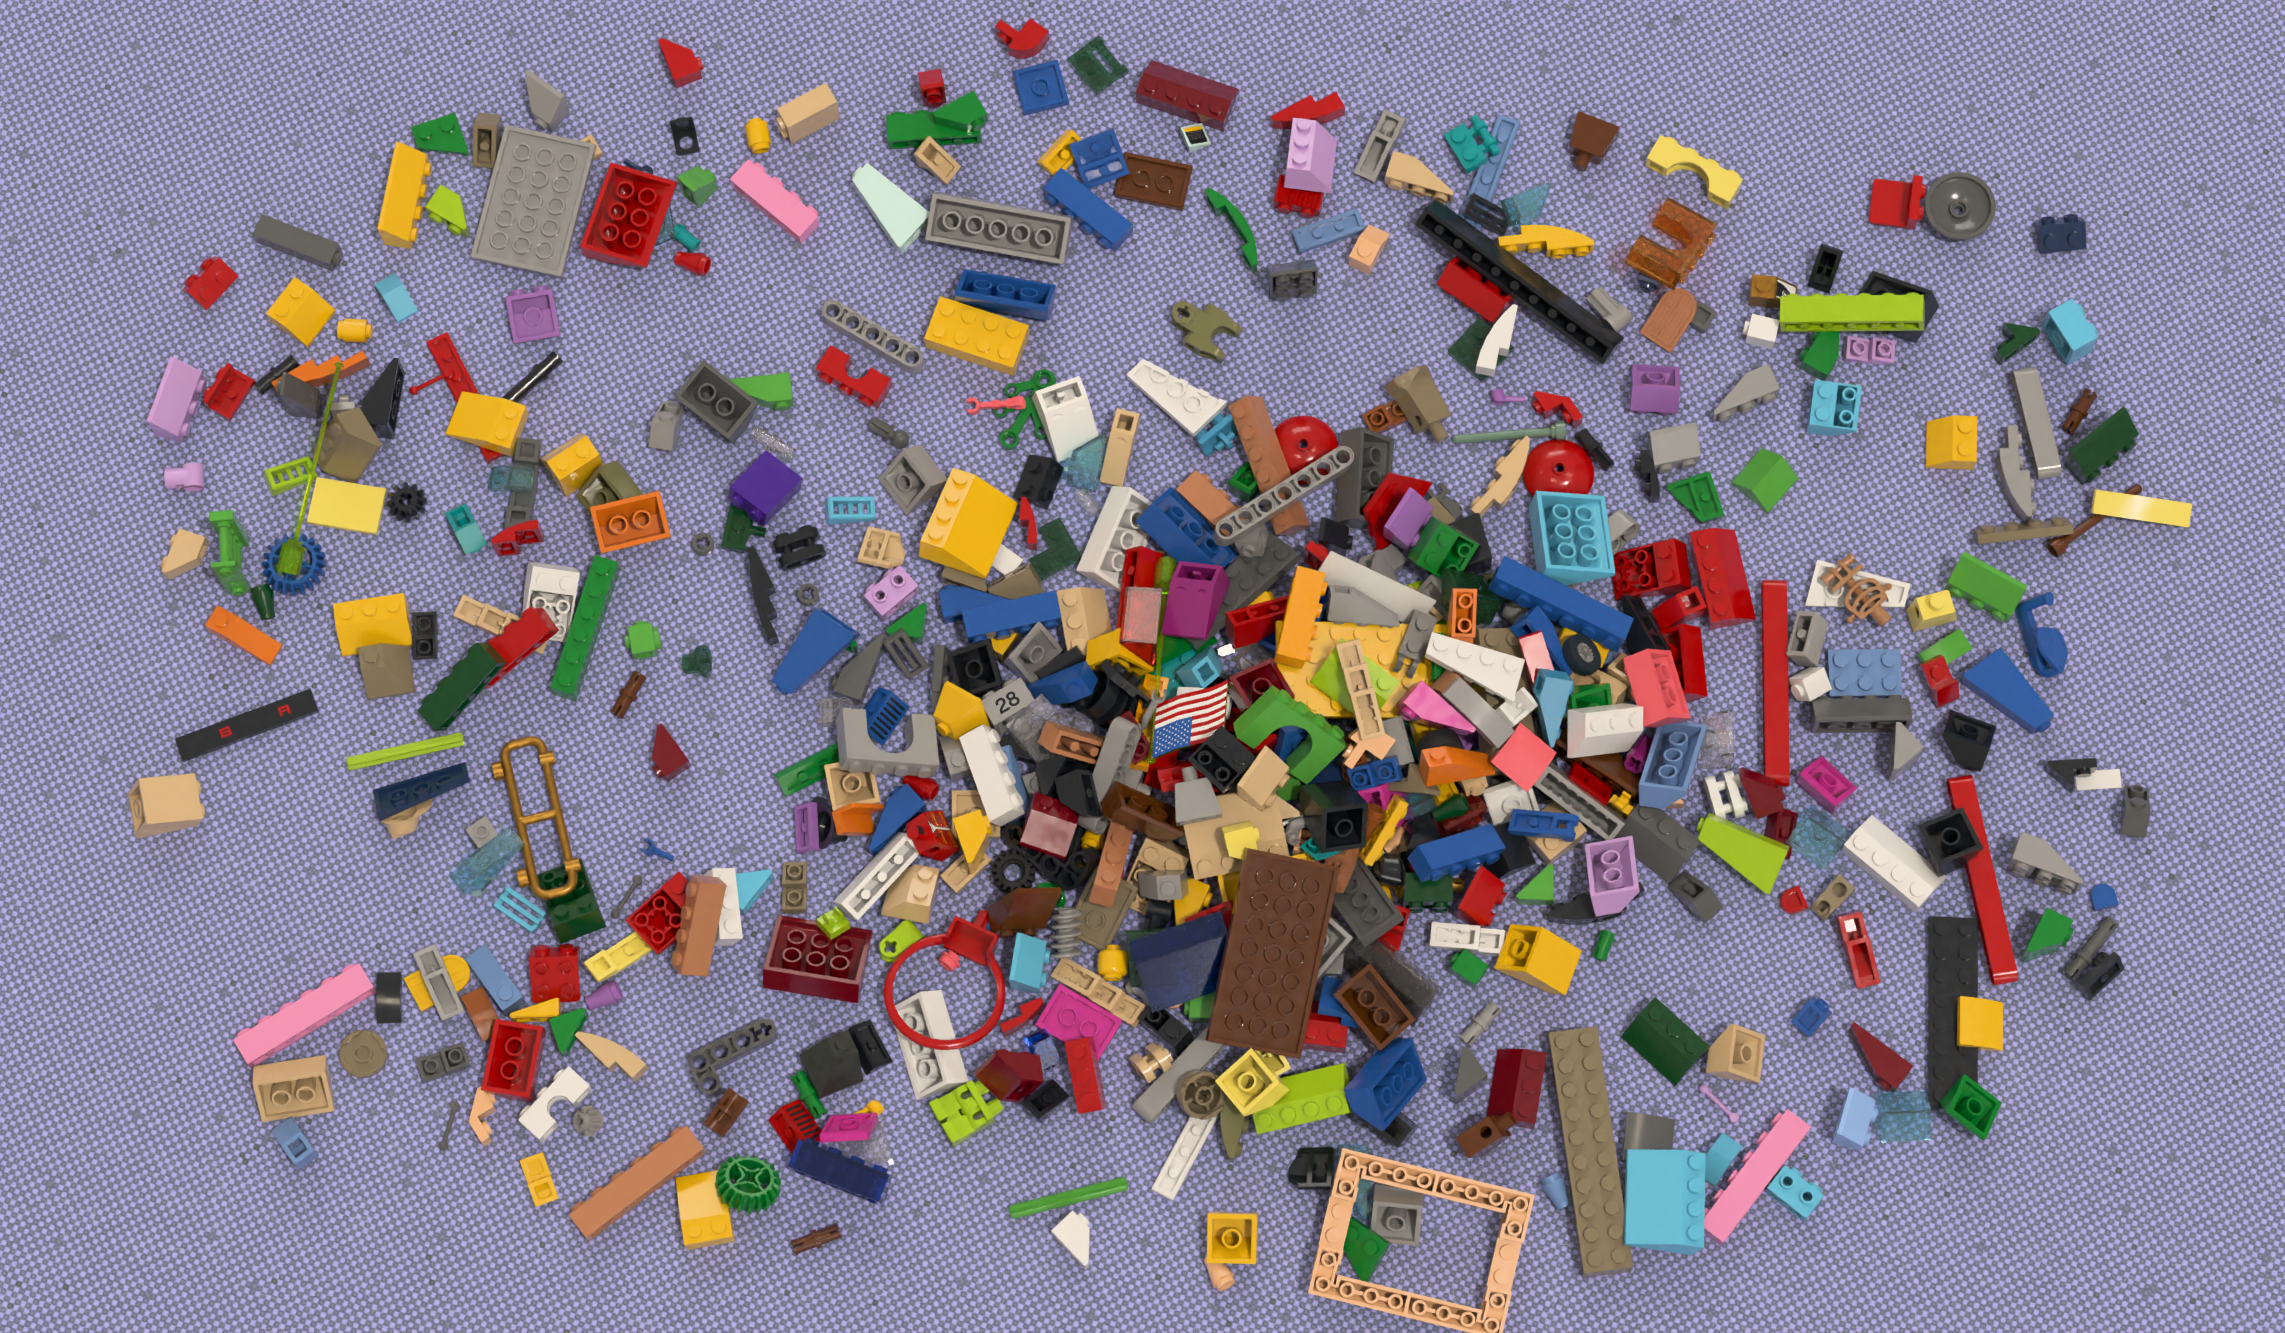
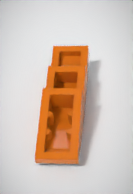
[271,350,370,392]

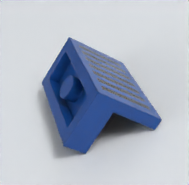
[864,687,910,746]

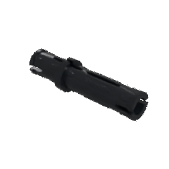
[502,351,563,403]

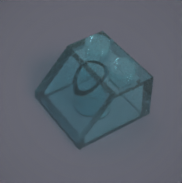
[1064,434,1107,493]

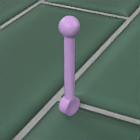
[1699,1084,1739,1123]

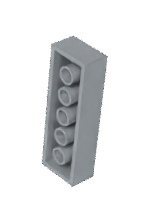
[925,192,1074,264]

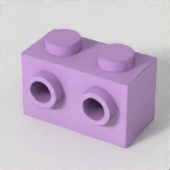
[864,565,920,622]

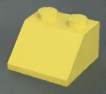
[1215,1048,1289,1116]

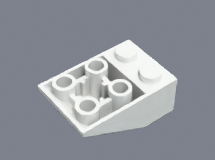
[1032,376,1102,463]
[523,561,580,642]

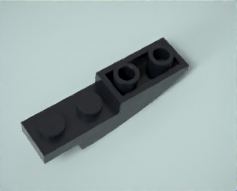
[1547,882,1645,925]

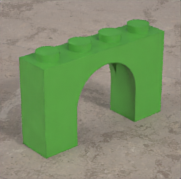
[1233,685,1346,784]

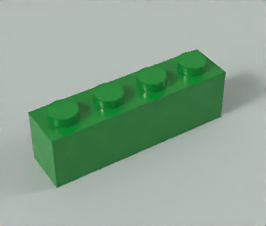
[886,110,982,150]

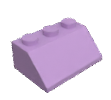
[1284,118,1337,193]
[147,356,207,443]
[1585,836,1640,916]

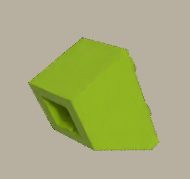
[425,185,470,237]

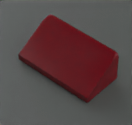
[1764,808,1798,860]

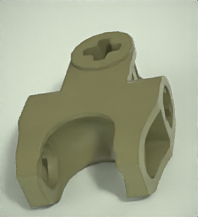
[1171,301,1242,363]

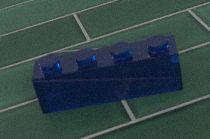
[1128,911,1228,1013]

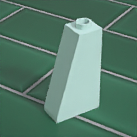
[852,163,930,255]

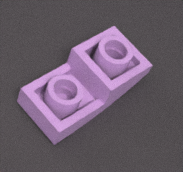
[1843,336,1896,364]

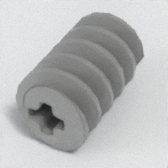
[1051,907,1081,958]

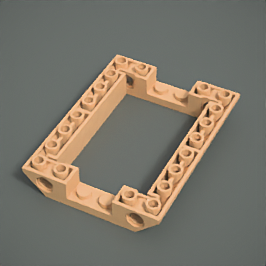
[1308,1148,1535,1333]

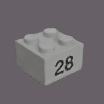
[982,677,1038,736]

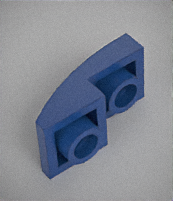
[1347,755,1403,791]

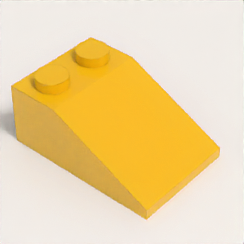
[445,391,529,457]
[676,1170,735,1250]

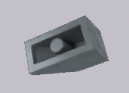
[1667,871,1723,923]

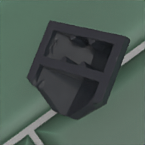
[1288,1147,1334,1190]

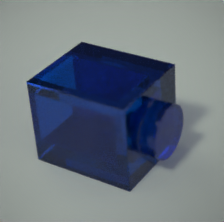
[1023,1028,1061,1070]

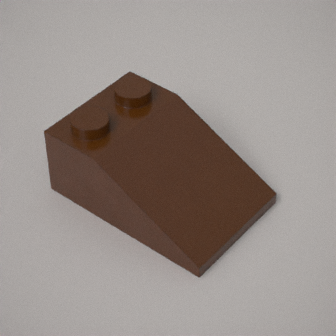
[987,887,1062,939]

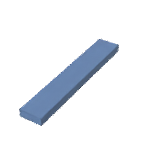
[1460,114,1521,231]

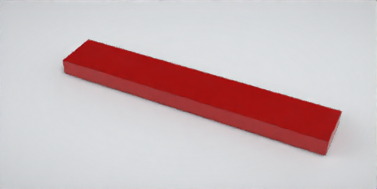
[426,332,505,463]

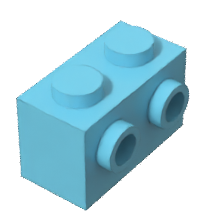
[1765,1165,1824,1222]

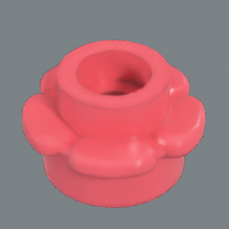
[938,950,960,972]

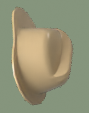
[378,799,432,839]

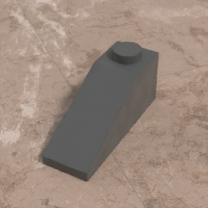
[831,634,886,706]

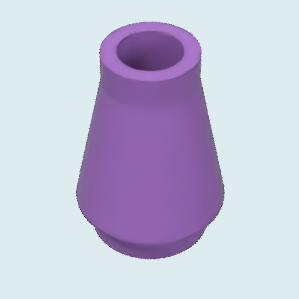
[585,981,623,1010]

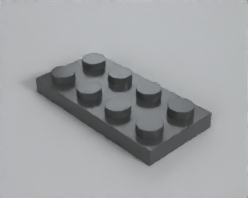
[1333,857,1404,947]

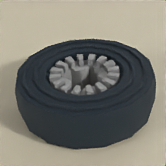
[1562,634,1601,677]

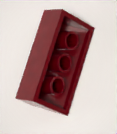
[1136,60,1239,132]

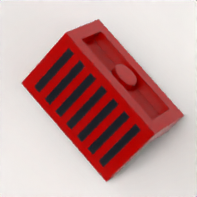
[768,1099,822,1159]

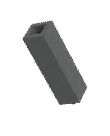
[253,214,343,272]

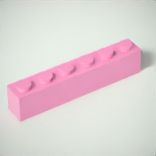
[233,963,376,1069]
[1704,1109,1811,1246]

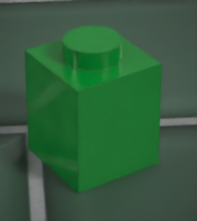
[1449,949,1489,989]

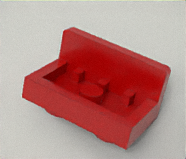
[182,256,239,310]
[203,363,255,421]

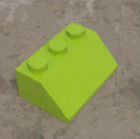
[1310,638,1400,715]

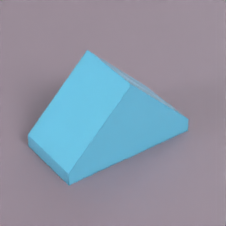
[374,273,418,323]
[736,869,774,915]
[1705,1133,1743,1187]

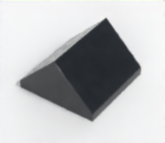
[1036,755,1092,800]
[1484,822,1537,880]

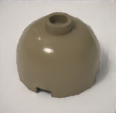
[1176,1070,1227,1120]

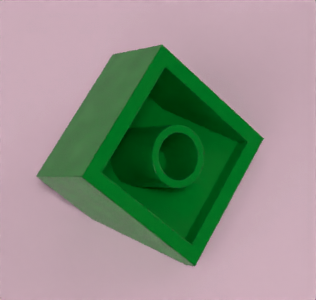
[2020,908,2074,962]

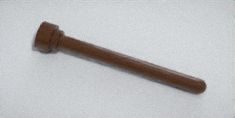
[2046,484,2142,558]

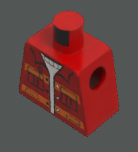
[906,810,960,862]

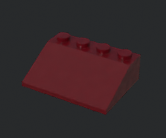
[763,915,873,1003]

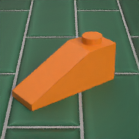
[205,605,283,666]
[1418,746,1495,787]

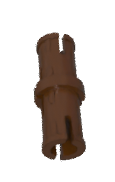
[2060,388,2098,436]
[610,671,647,719]
[791,1223,842,1255]

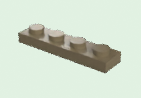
[1974,517,2073,544]

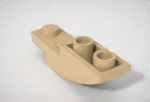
[1470,435,1530,518]

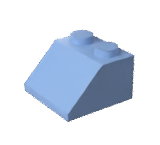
[1832,1087,1878,1151]

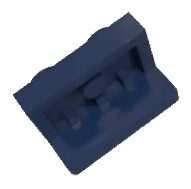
[2034,214,2087,254]

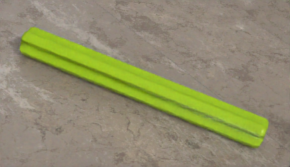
[346,732,465,771]

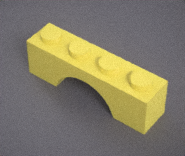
[1645,135,1743,210]
[1222,821,1262,860]

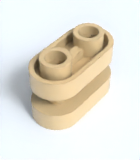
[1128,1042,1173,1083]

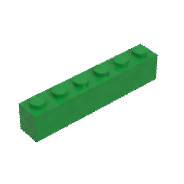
[550,555,621,701]

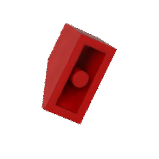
[658,38,704,88]

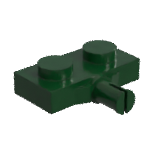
[721,503,767,553]

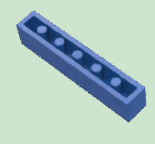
[1488,556,1634,652]

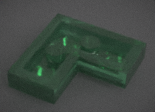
[1029,517,1082,581]

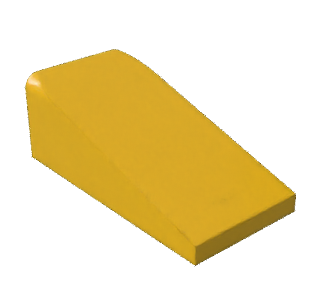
[510,998,561,1023]

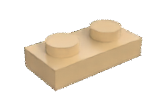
[940,854,992,894]

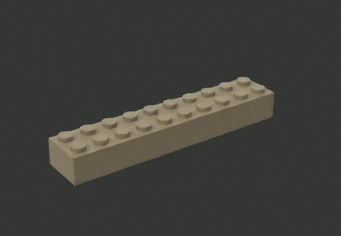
[1547,1026,1633,1278]

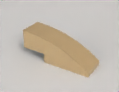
[575,1031,649,1082]

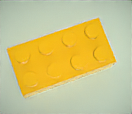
[924,296,1030,376]

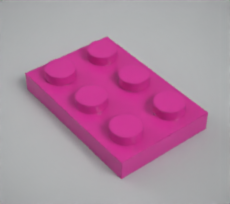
[1035,984,1123,1062]

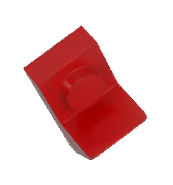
[1919,654,1959,708]

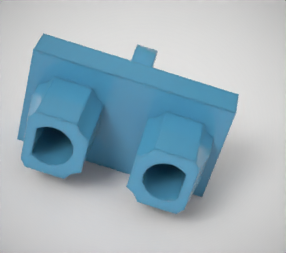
[1195,413,1237,457]

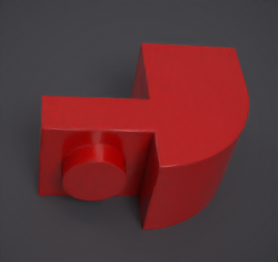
[995,18,1050,59]

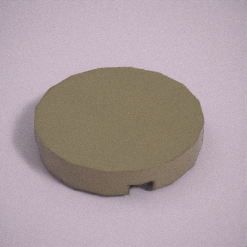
[339,1030,388,1078]

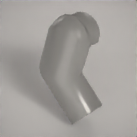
[1285,816,1308,846]

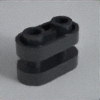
[772,525,826,571]

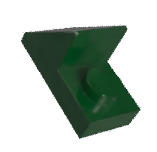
[1994,323,2040,365]

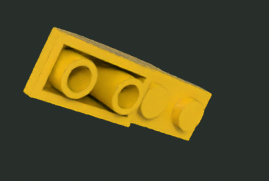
[1498,225,1594,259]

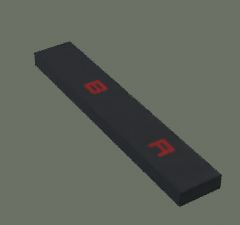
[175,689,319,762]

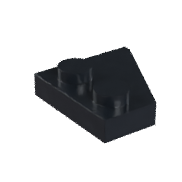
[1101,659,1152,708]

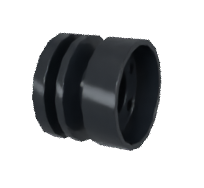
[1073,668,1137,731]

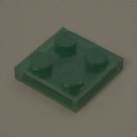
[1447,318,1514,383]

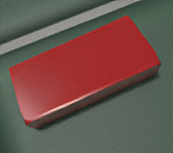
[1565,762,1612,806]

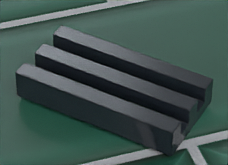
[1462,193,1513,236]

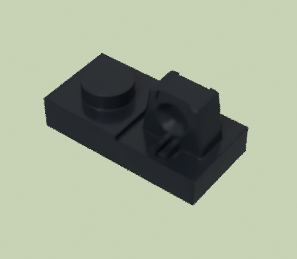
[2078,951,2124,1001]

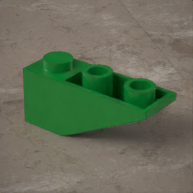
[1799,331,1839,381]

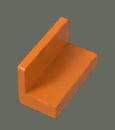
[832,803,884,836]

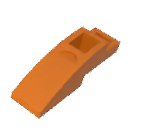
[1446,588,1477,685]

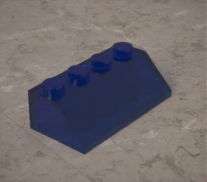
[788,1137,892,1207]

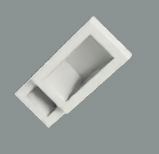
[1475,304,1518,377]

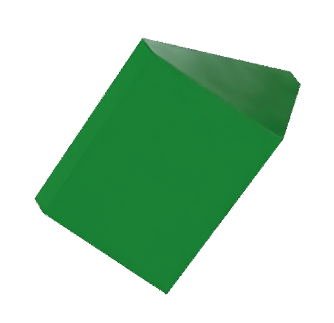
[1569,683,1612,709]
[1940,1074,2002,1141]

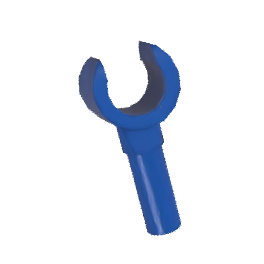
[640,839,675,861]

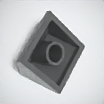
[1453,1046,1488,1104]

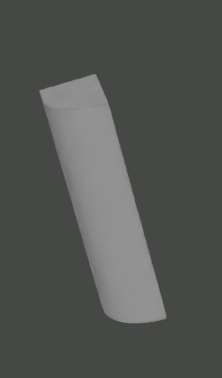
[1534,762,1625,840]

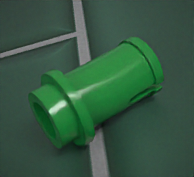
[1591,929,1616,962]

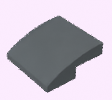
[1622,1112,1675,1162]

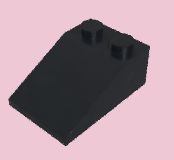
[1858,271,1939,343]
[360,358,405,439]

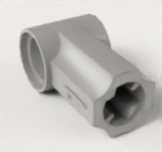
[1586,286,1633,332]

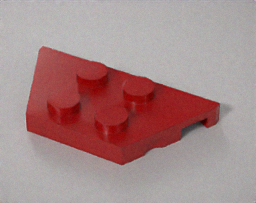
[1363,472,1432,551]

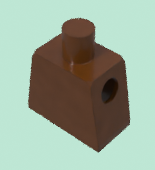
[1569,111,1620,171]
[1456,1112,1517,1158]

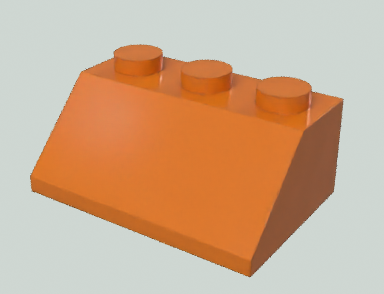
[590,490,671,553]

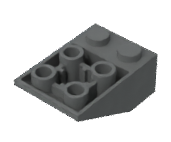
[1267,259,1318,301]

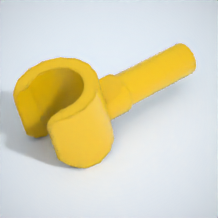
[853,1100,885,1115]

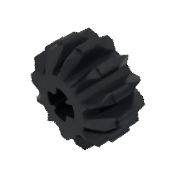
[386,482,428,523]

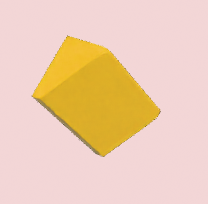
[1036,129,1081,177]

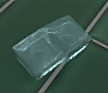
[487,466,535,493]

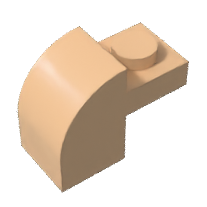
[1342,728,1396,769]

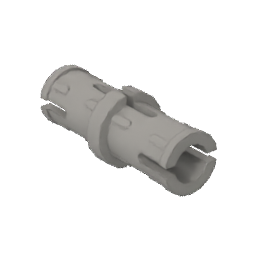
[1458,1001,1502,1047]

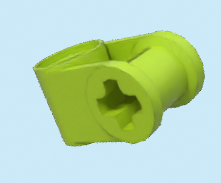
[879,920,925,963]

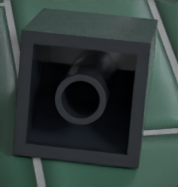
[1427,513,1492,579]
[1300,780,1368,853]

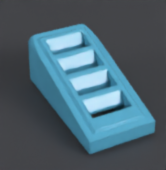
[825,497,876,524]

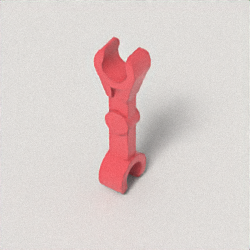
[966,396,1026,415]

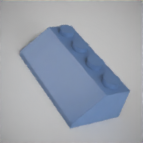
[1639,721,1707,809]

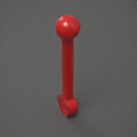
[409,368,454,395]

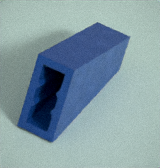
[771,608,860,695]
[1960,647,2054,734]

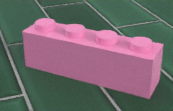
[730,159,820,244]

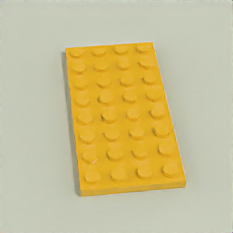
[1275,621,1447,720]

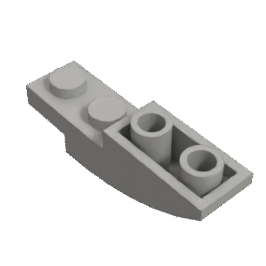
[1996,425,2036,523]

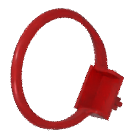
[884,910,1005,1050]

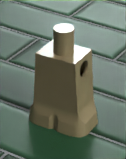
[1385,365,1451,443]

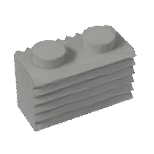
[1786,611,1828,667]

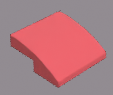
[1490,722,1556,792]

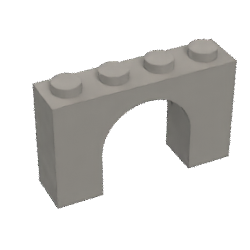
[836,708,939,778]

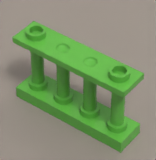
[209,510,252,596]

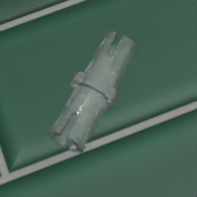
[749,425,796,462]

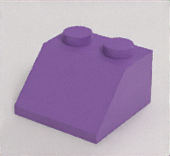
[1630,364,1680,415]
[1383,487,1434,551]

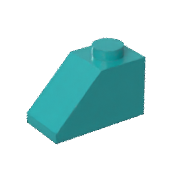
[445,503,487,555]

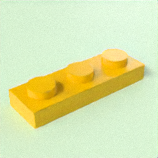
[1358,794,1409,866]

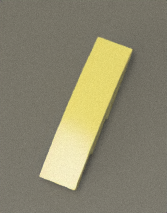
[2091,489,2192,527]

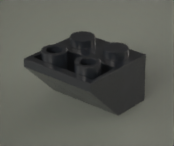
[1188,725,1256,793]

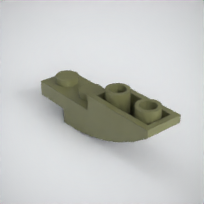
[1220,1096,1250,1163]

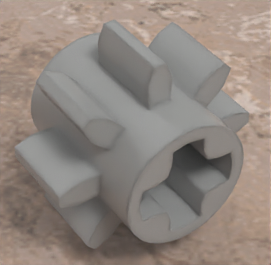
[573,1105,604,1137]

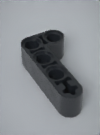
[1004,819,1100,891]

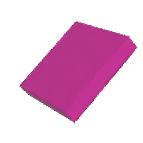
[820,1112,878,1143]

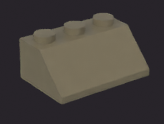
[311,407,382,483]

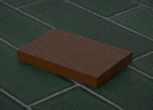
[1114,152,1193,211]

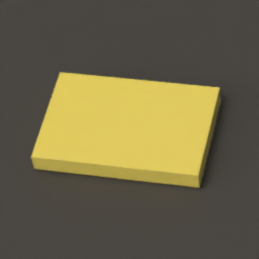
[307,477,387,535]

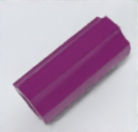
[1624,735,1653,774]

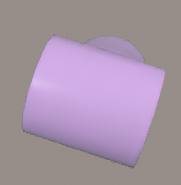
[164,463,204,492]

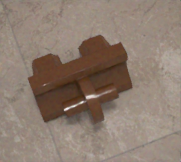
[703,1088,749,1138]

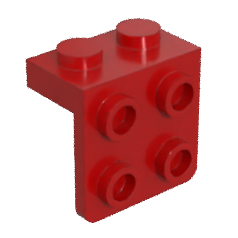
[1868,175,1926,230]
[529,944,581,1003]

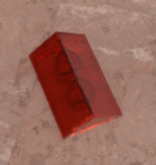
[1119,586,1162,667]

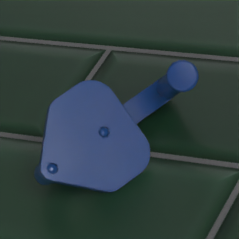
[2016,592,2068,678]

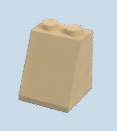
[128,773,205,839]

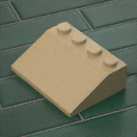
[1183,791,1289,880]

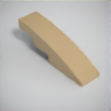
[452,594,549,655]
[1335,638,1386,741]
[1050,958,1147,1028]

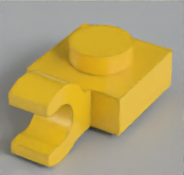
[1608,790,1634,819]

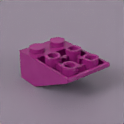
[1162,561,1230,640]

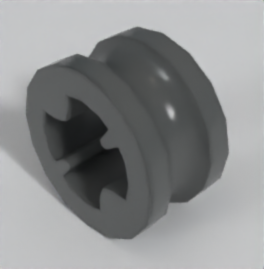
[692,532,715,556]
[797,583,820,607]

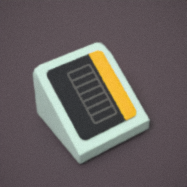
[1180,123,1211,153]

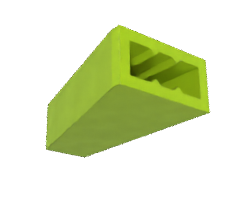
[1696,813,1790,895]

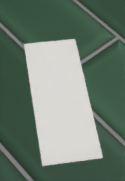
[1318,551,1436,624]

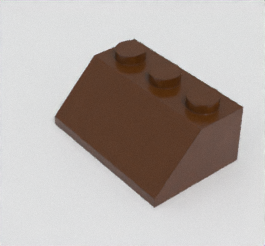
[1101,780,1184,843]
[1333,963,1415,1051]

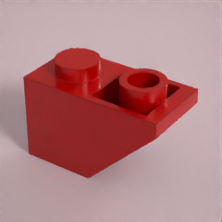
[918,69,947,108]
[1651,586,1707,630]

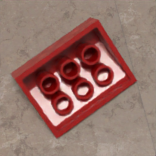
[580,162,677,268]

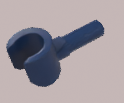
[624,159,653,174]

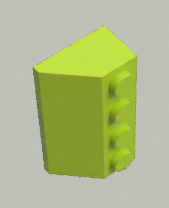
[1252,1063,1353,1135]

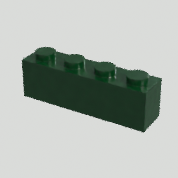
[417,643,507,731]

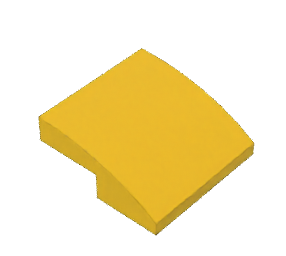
[1957,996,2003,1052]

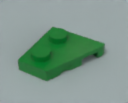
[411,112,470,156]
[1666,471,1725,524]
[1343,1216,1391,1282]

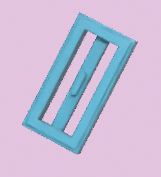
[493,886,547,934]

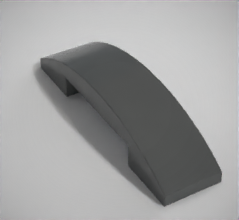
[505,438,541,529]

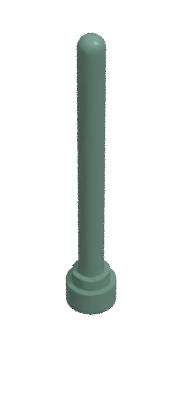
[1452,421,1566,444]

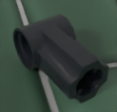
[1140,898,1174,949]

